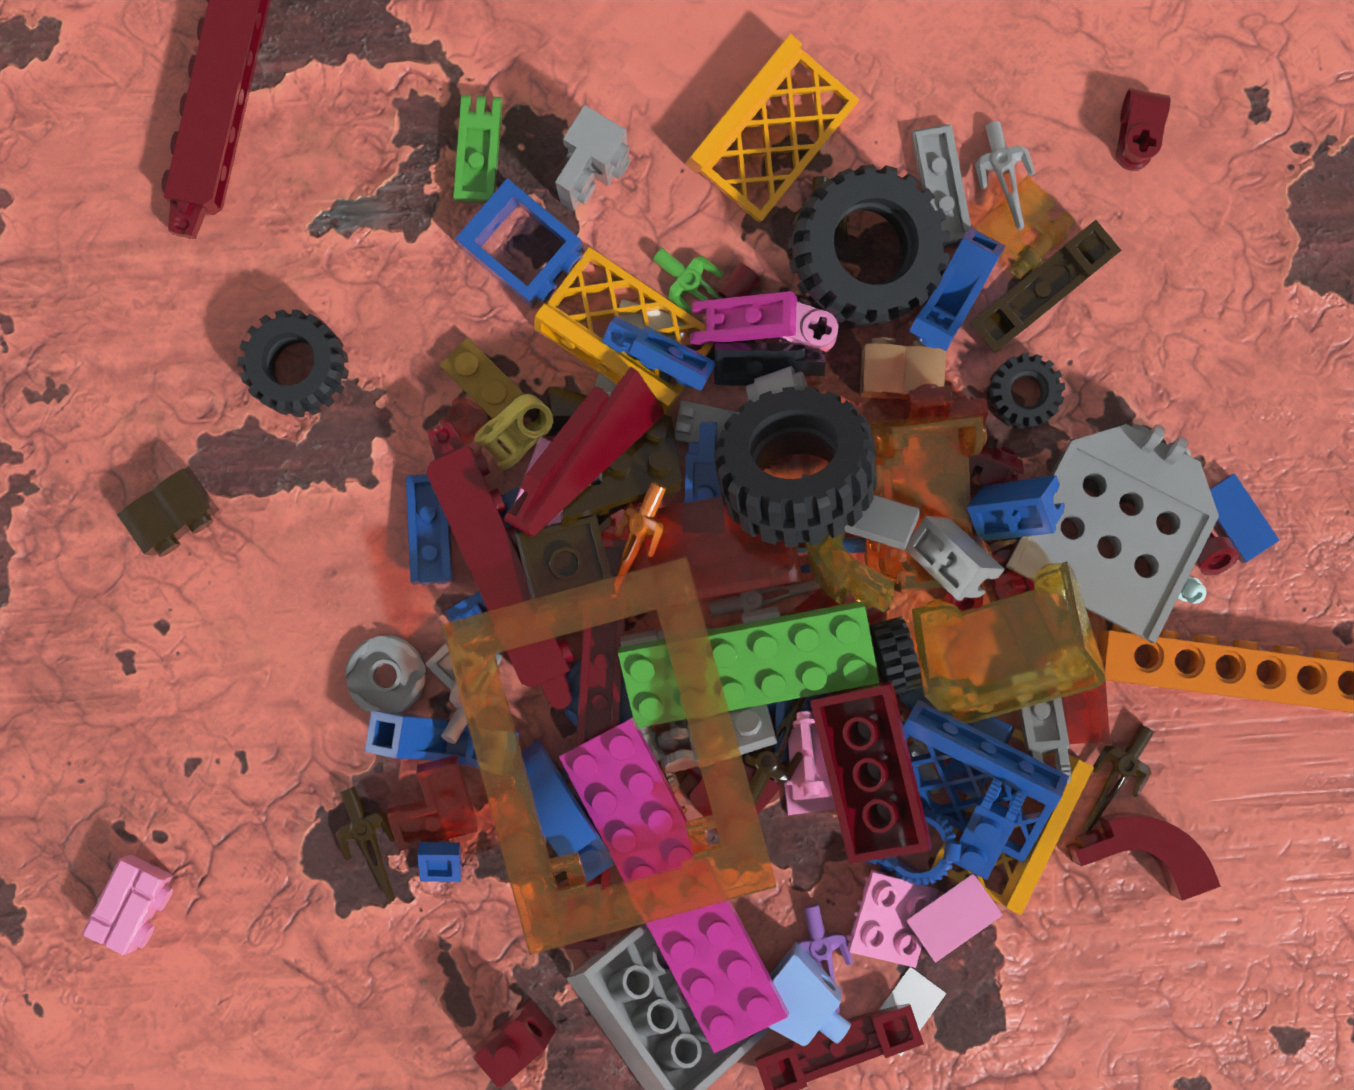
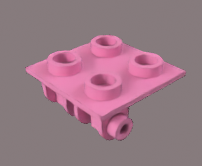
[846,869,939,968]

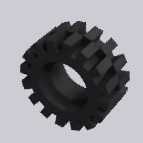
[987,353,1065,429]
[869,616,922,694]

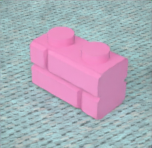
[82,855,173,955]

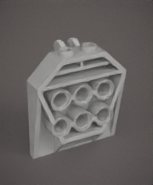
[1005,424,1219,643]

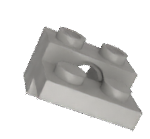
[555,105,631,211]

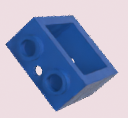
[455,178,583,308]

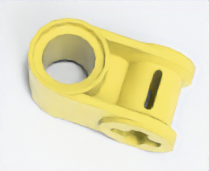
[474,394,553,470]

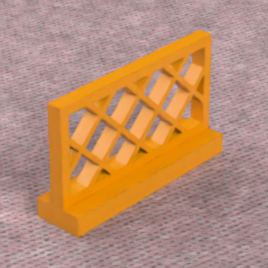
[685,33,860,223]
[534,247,715,415]
[931,729,1094,915]

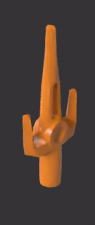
[610,482,666,597]

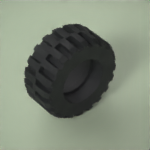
[788,164,951,327]
[714,387,877,547]

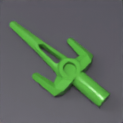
[653,248,724,315]

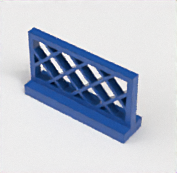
[903,700,1069,863]

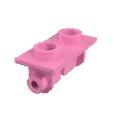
[788,711,833,800]

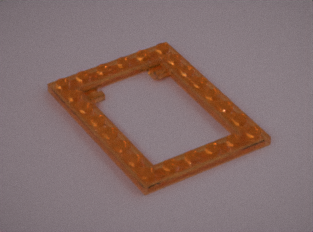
[441,557,777,955]

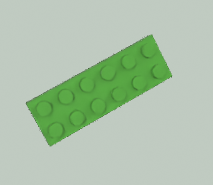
[618,601,879,728]

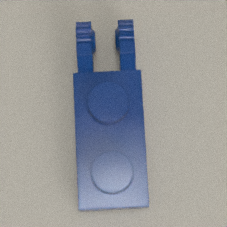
[953,778,1027,880]

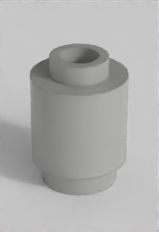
[746,366,808,402]

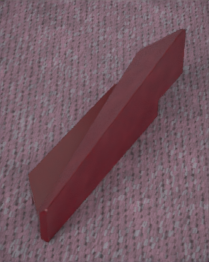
[504,367,664,536]

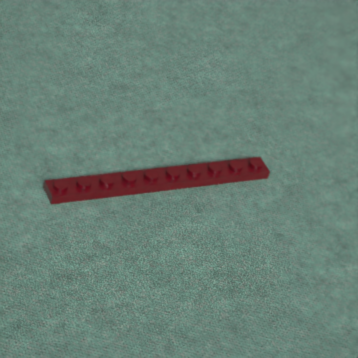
[564,539,628,951]

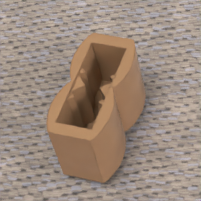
[860,337,946,401]

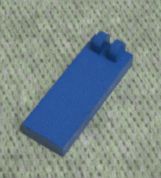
[406,474,453,586]

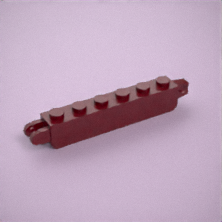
[161,0,271,239]
[426,422,575,710]

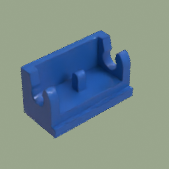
[967,475,1065,542]

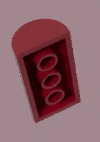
[810,682,932,864]

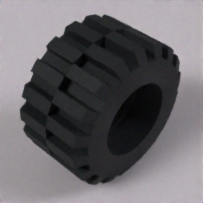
[238,309,349,417]

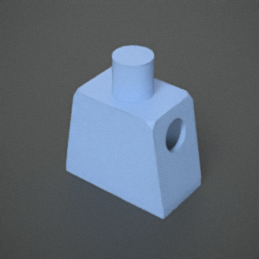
[769,942,851,1046]

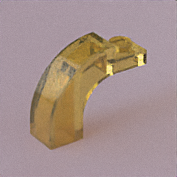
[805,532,894,613]

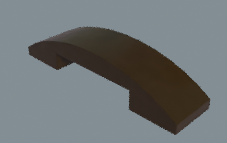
[969,220,1122,354]

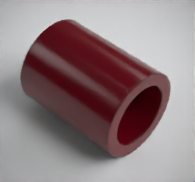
[717,263,761,299]

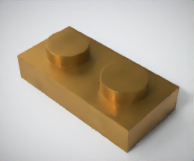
[439,337,524,419]

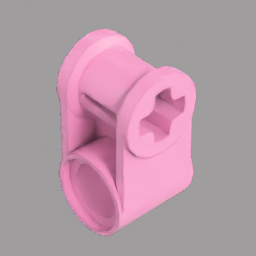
[767,301,838,352]

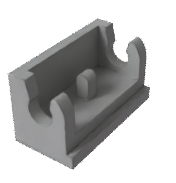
[905,516,1004,601]

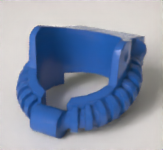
[865,806,962,885]

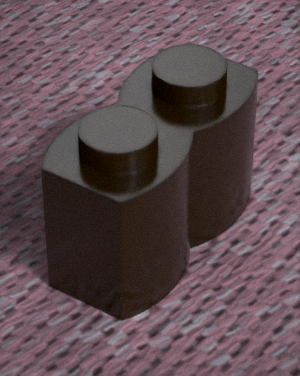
[117,468,219,557]

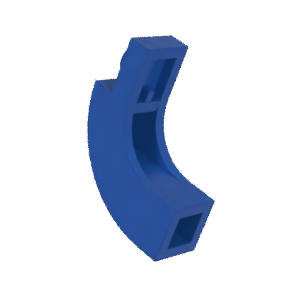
[909,227,1006,351]
[365,711,519,774]
[509,740,615,885]

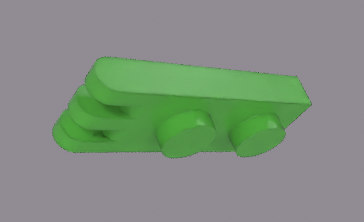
[453,94,502,204]

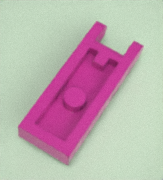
[690,291,797,345]

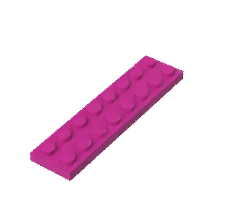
[559,717,789,1053]

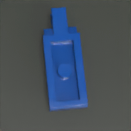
[602,316,716,391]
[683,421,725,535]

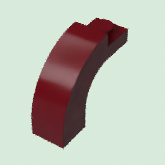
[1066,812,1221,901]

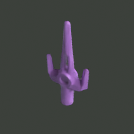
[797,903,853,1015]

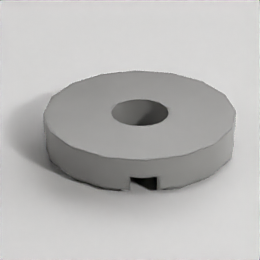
[346,636,427,713]

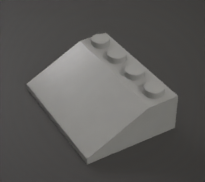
[566,920,768,1090]

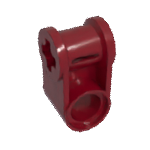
[1116,88,1171,171]

